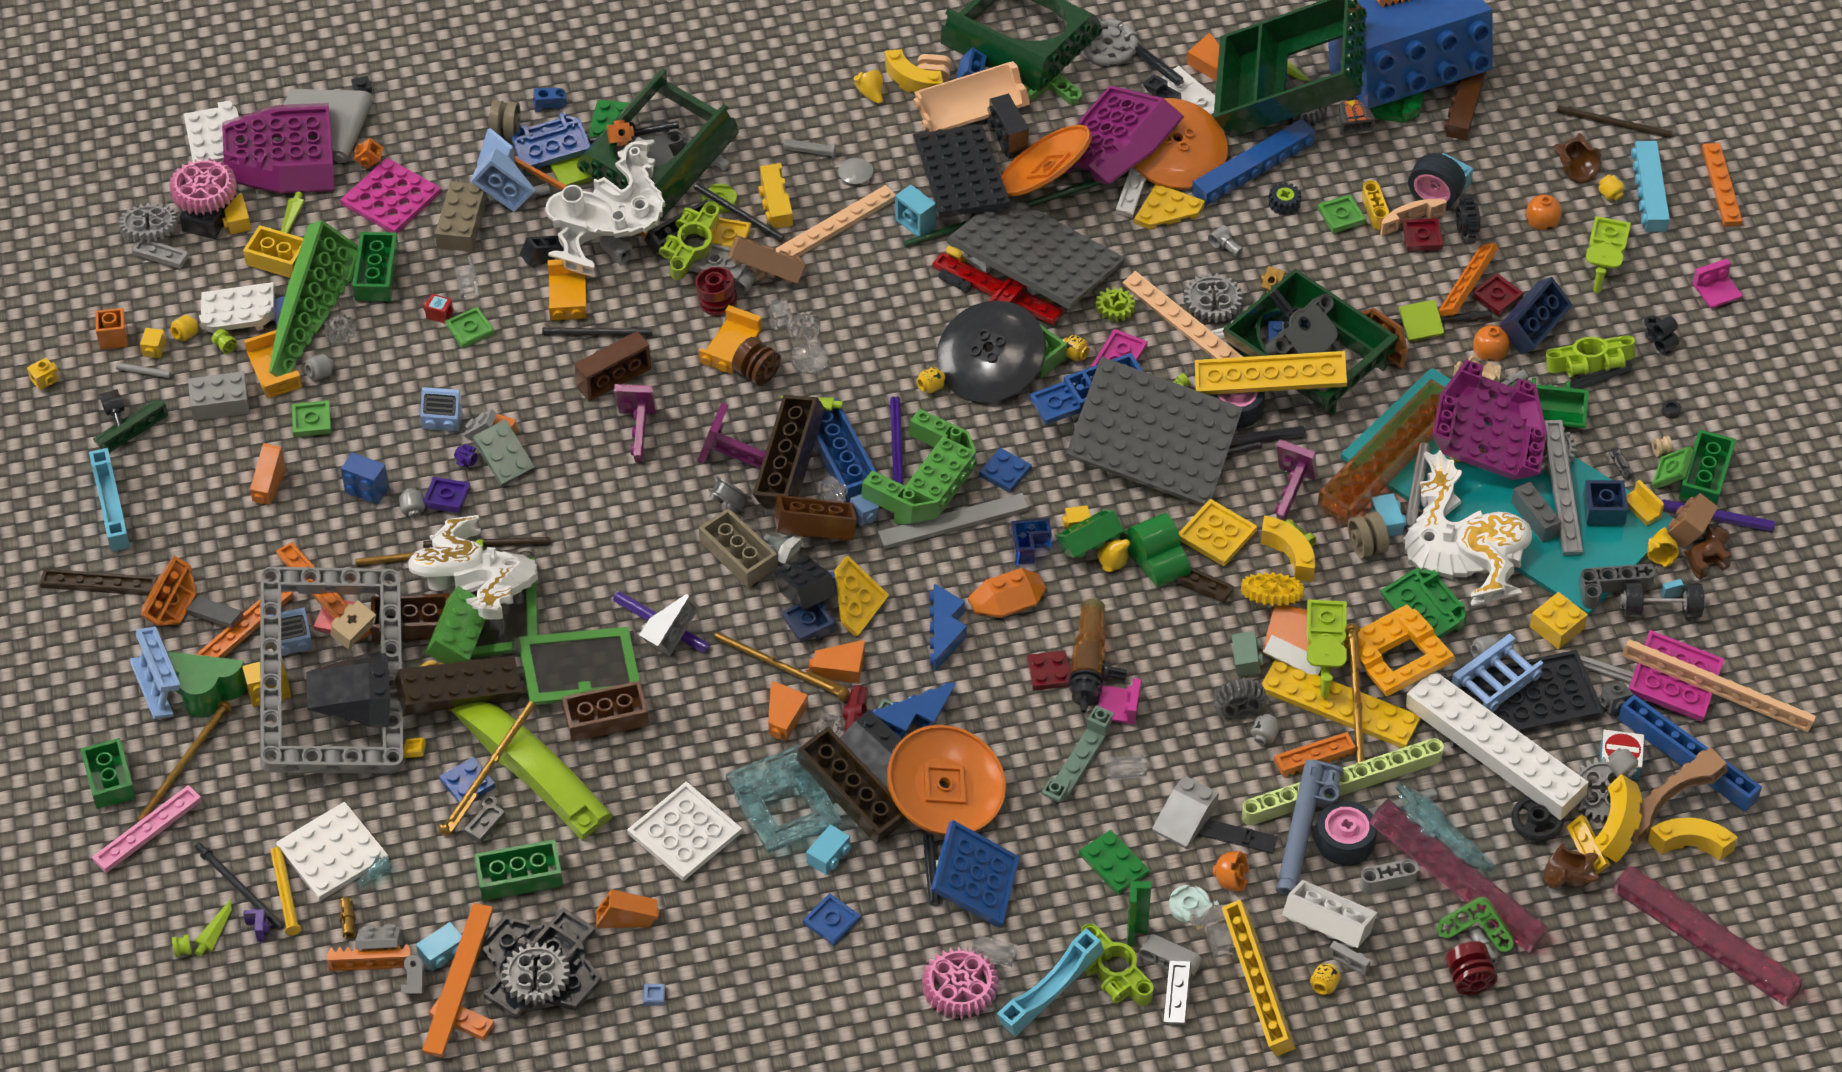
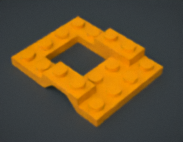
[1343,604,1456,697]

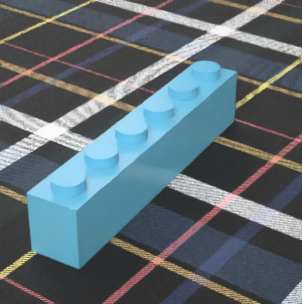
[1631,141,1670,232]

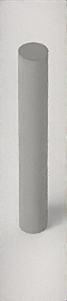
[116,362,171,379]

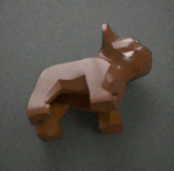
[1684,524,1732,580]

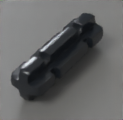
[939,269,972,292]
[1609,448,1634,480]

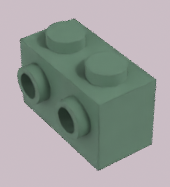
[1232,631,1264,677]

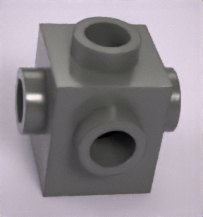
[1599,682,1634,714]

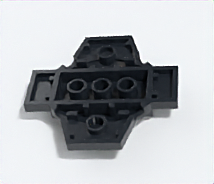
[480,908,602,1019]

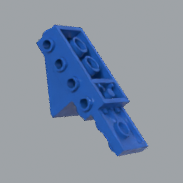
[1030,353,1143,425]

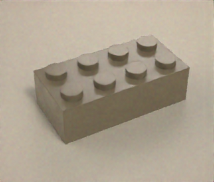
[435,181,487,252]
[699,508,778,588]

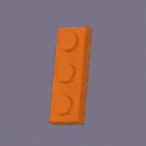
[429,997,495,1041]

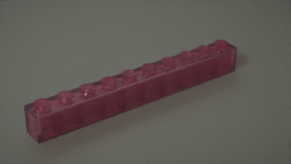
[1370,799,1548,953]
[1613,865,1803,1007]

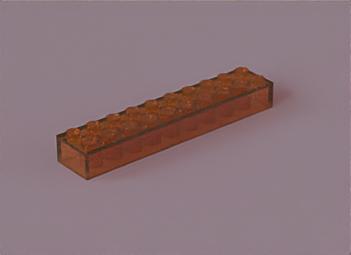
[1318,379,1445,524]

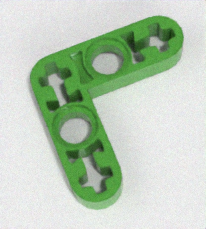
[1024,74,1082,105]
[1437,897,1514,952]

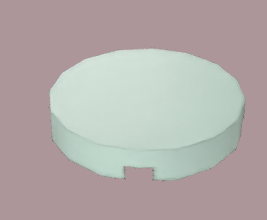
[1169,885,1210,923]

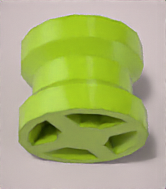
[172,934,192,958]

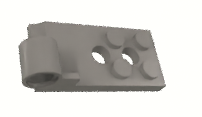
[687,238,756,294]

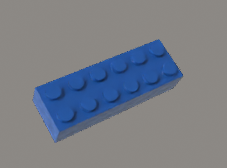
[814,397,876,502]

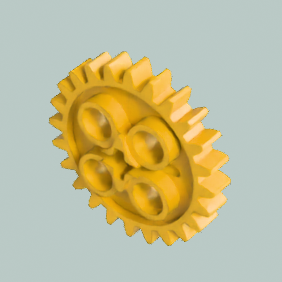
[1241,572,1305,606]

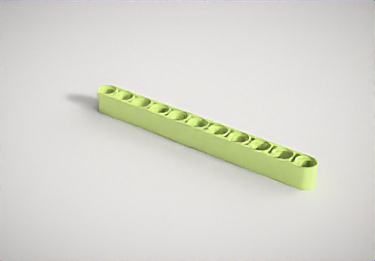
[1241,738,1444,825]

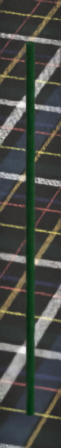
[903,170,1130,248]

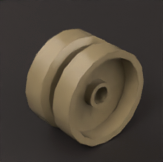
[489,100,521,140]
[1348,511,1389,559]

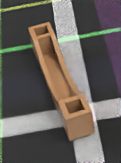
[1630,747,1728,846]

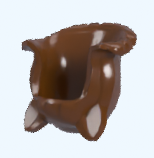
[1554,133,1602,183]
[1544,844,1599,889]

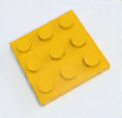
[1179,499,1257,567]

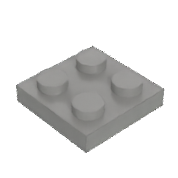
[355,924,401,949]

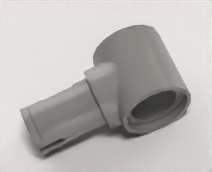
[1208,225,1243,257]

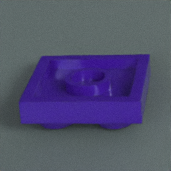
[423,477,470,513]

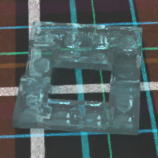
[726,745,842,854]
[1396,783,1496,872]

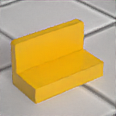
[1626,480,1664,527]

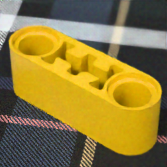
[1362,180,1389,230]

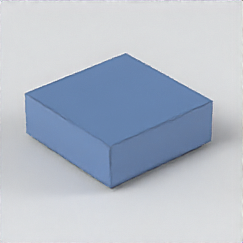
[643,984,665,1006]

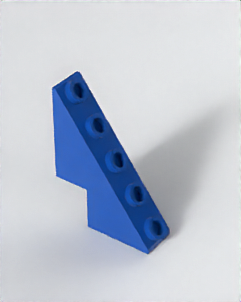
[930,584,967,671]
[872,682,956,739]

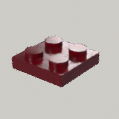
[1402,218,1443,251]
[1471,273,1524,316]
[1027,650,1071,691]

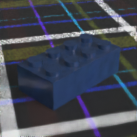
[1499,277,1573,354]

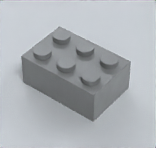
[188,371,250,421]

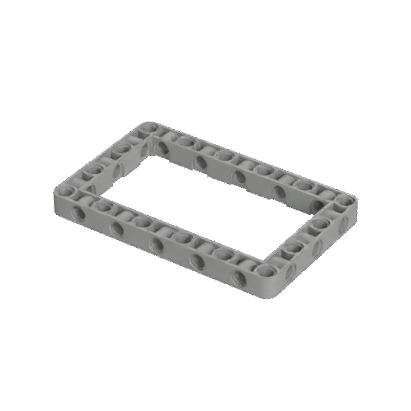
[260,567,403,774]

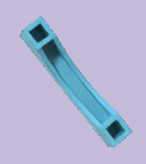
[89,448,130,552]
[997,928,1104,1037]

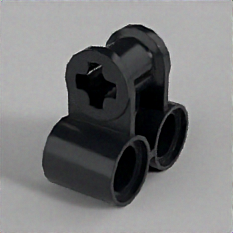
[1644,316,1679,354]

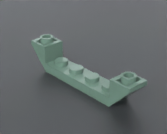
[1041,705,1114,802]

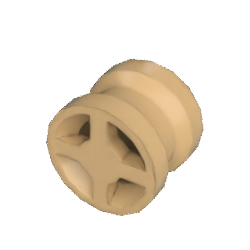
[1652,436,1673,457]

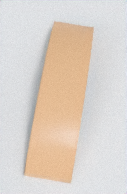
[1380,199,1447,236]

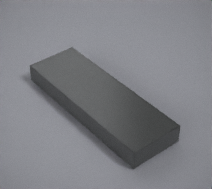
[186,596,244,628]

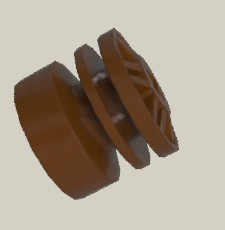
[732,337,781,386]

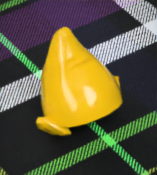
[854,70,883,103]
[1647,527,1679,567]
[1097,539,1130,572]

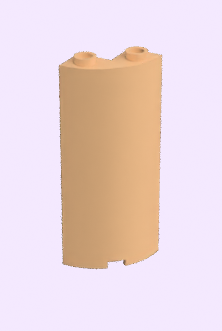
[913,61,1030,132]

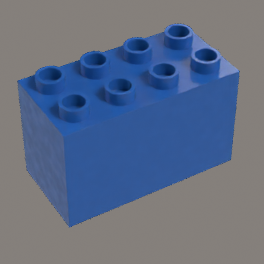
[1328,0,1493,109]

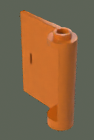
[1262,604,1348,670]

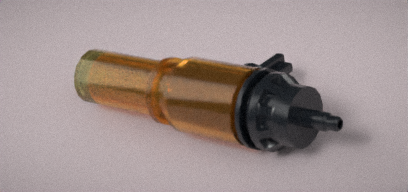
[1069,599,1127,713]

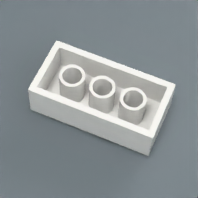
[1282,880,1378,948]

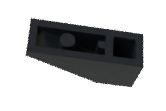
[519,235,564,266]

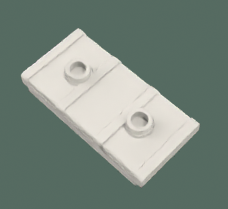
[1161,66,1215,116]

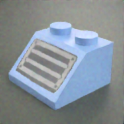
[420,387,463,431]
[267,607,313,656]

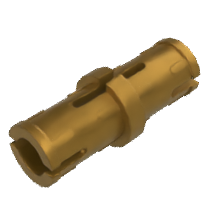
[339,897,356,939]

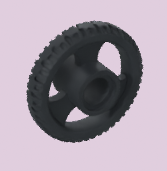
[1511,796,1564,842]

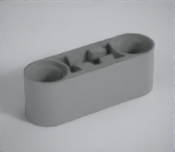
[1359,859,1419,894]
[1139,934,1202,979]

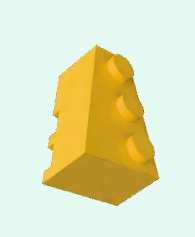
[758,163,793,229]

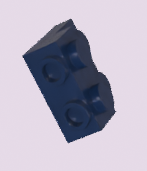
[781,602,836,643]

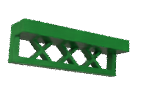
[1127,881,1151,947]

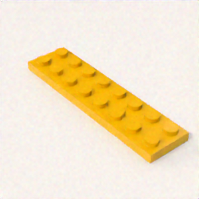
[1195,351,1347,395]
[1261,659,1421,748]

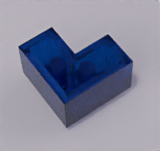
[1011,518,1052,565]

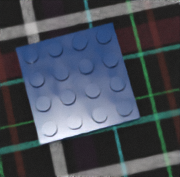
[931,820,1020,927]

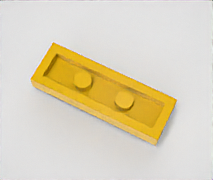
[1566,815,1610,874]

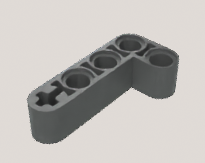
[1578,564,1656,609]

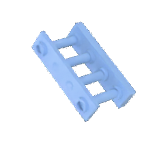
[130,627,180,719]
[1452,634,1543,712]

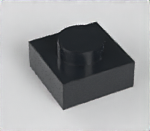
[351,76,372,93]

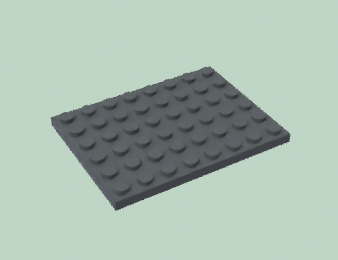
[947,196,1125,309]
[1065,356,1243,506]

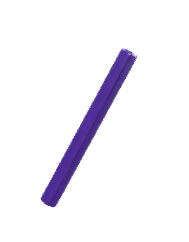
[890,396,904,485]
[1662,499,1775,532]
[613,591,710,653]

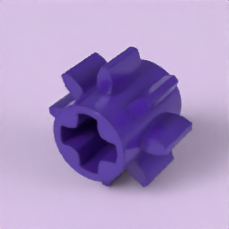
[454,444,478,468]

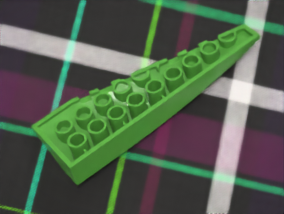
[269,220,358,377]

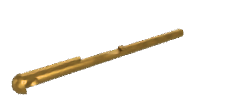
[1345,623,1365,763]
[714,632,850,701]
[136,701,231,822]
[438,701,536,836]

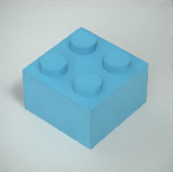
[895,185,936,237]

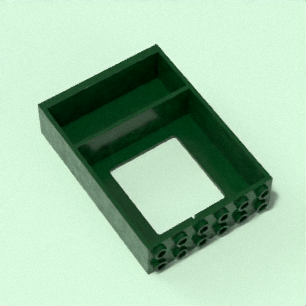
[1213,0,1367,138]

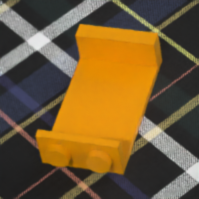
[548,260,587,321]
[698,305,762,374]
[244,330,302,399]

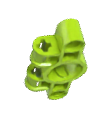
[659,202,719,280]
[1546,335,1635,378]
[1081,923,1154,1006]

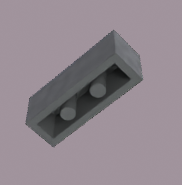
[1511,482,1561,543]

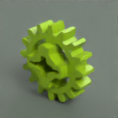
[1095,287,1135,322]

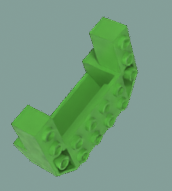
[861,408,977,524]

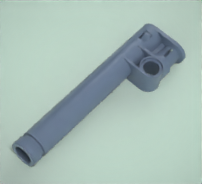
[1276,760,1344,896]

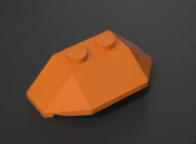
[141,555,196,626]
[968,568,1046,618]

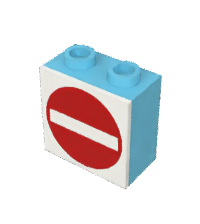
[1600,730,1644,780]

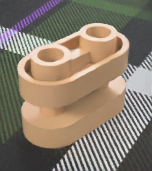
[917,54,952,83]

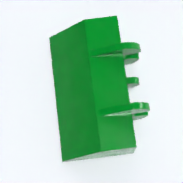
[1512,378,1589,428]

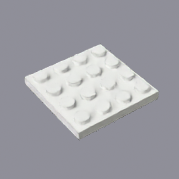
[627,782,742,881]
[276,802,389,901]

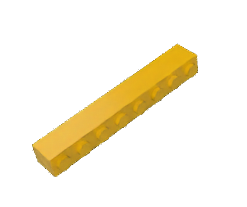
[1222,899,1296,1057]

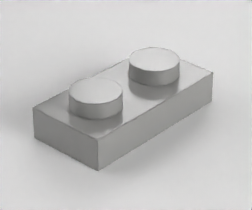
[464,409,497,440]
[1329,941,1370,976]

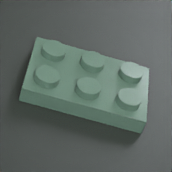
[472,419,534,486]

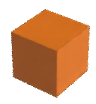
[95,308,128,350]

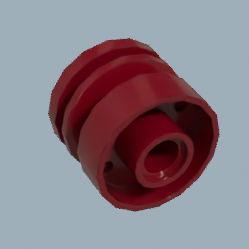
[696,267,737,316]
[1445,941,1498,995]

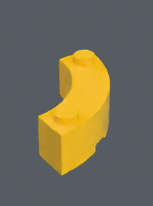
[885,49,943,93]
[1260,515,1315,582]
[1594,774,1642,863]
[1647,818,1738,861]

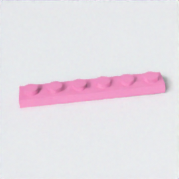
[92,785,202,873]

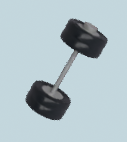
[1620,582,1706,618]

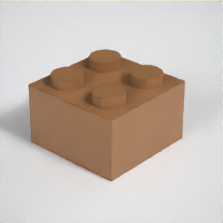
[1667,493,1718,549]

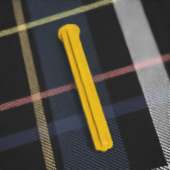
[270,846,301,936]

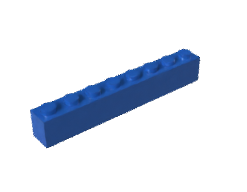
[1192,119,1316,206]
[1618,695,1762,812]

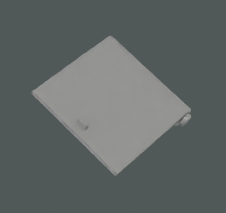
[273,89,374,163]

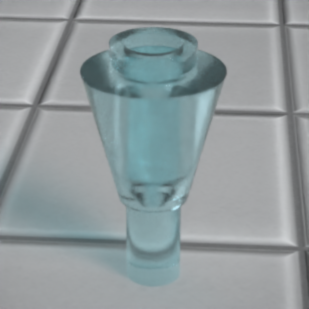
[356,856,391,888]

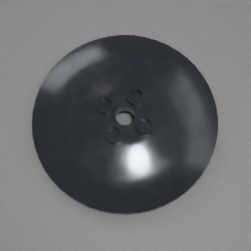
[937,301,1046,404]

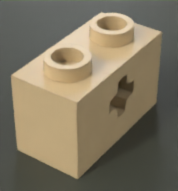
[330,600,376,649]

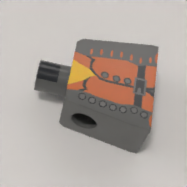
[1339,97,1375,135]

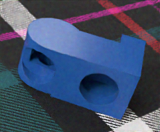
[533,88,567,112]

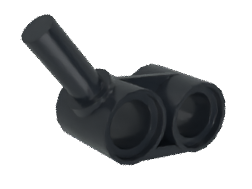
[99,389,125,428]

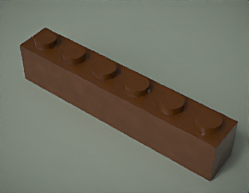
[1444,71,1487,141]

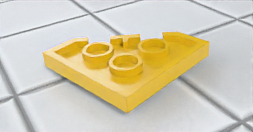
[1134,185,1205,229]
[834,556,889,637]

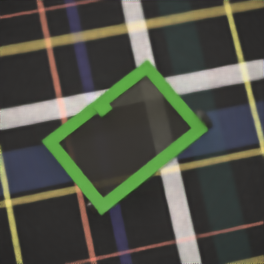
[470,551,539,659]
[512,627,640,705]

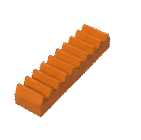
[1274,732,1356,778]
[327,944,412,971]

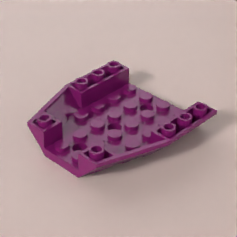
[1065,85,1184,185]
[222,103,334,194]
[1432,359,1547,480]

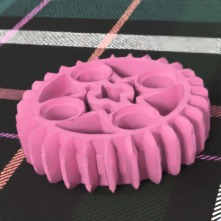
[169,158,237,215]
[922,947,999,1020]

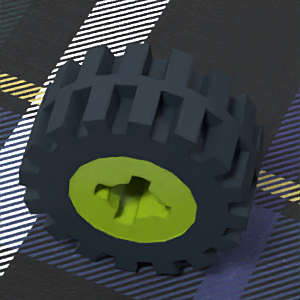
[1268,182,1301,216]

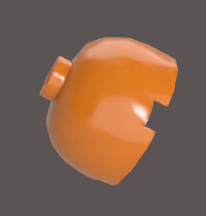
[1525,194,1562,230]
[1473,325,1510,361]
[1213,851,1249,892]

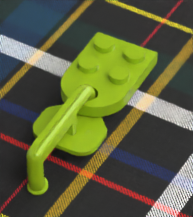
[1585,216,1631,295]
[1306,599,1347,699]

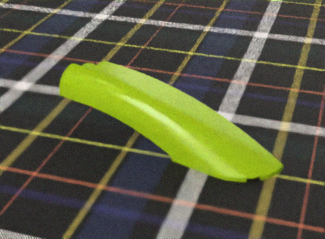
[452,702,613,841]

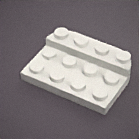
[184,101,244,163]
[199,282,275,334]

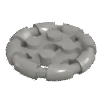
[1080,19,1139,66]

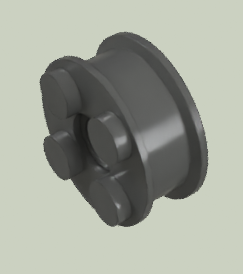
[708,476,752,514]

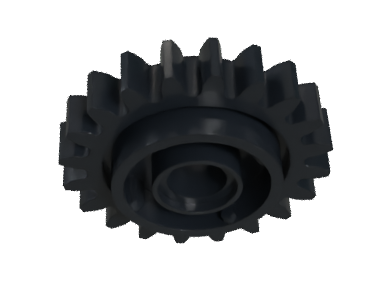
[1456,194,1480,244]

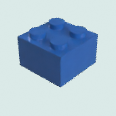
[341,452,389,504]

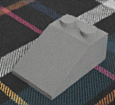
[639,594,700,657]
[1152,775,1219,849]

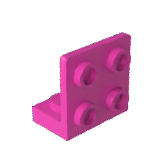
[1692,259,1742,308]
[1098,678,1141,725]

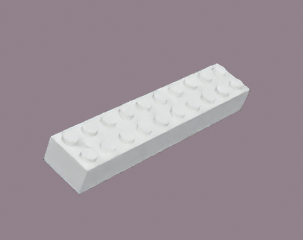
[1406,671,1588,820]

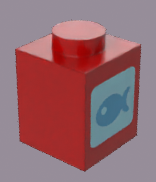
[423,294,454,324]

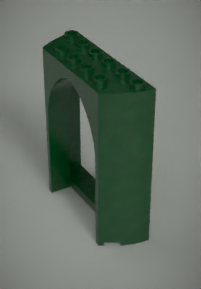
[941,0,1103,92]
[577,68,739,219]
[1223,269,1398,415]

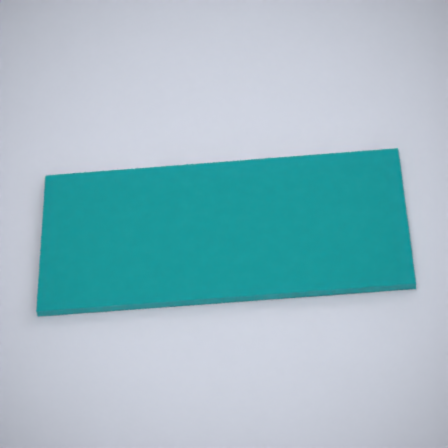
[1341,368,1673,617]

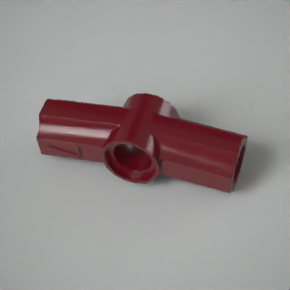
[843,685,869,733]

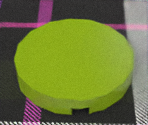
[702,183,737,214]

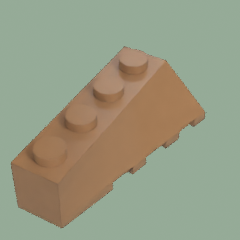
[728,235,806,284]

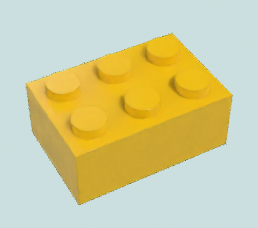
[243,225,304,278]

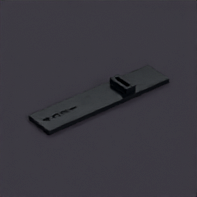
[1197,819,1278,854]

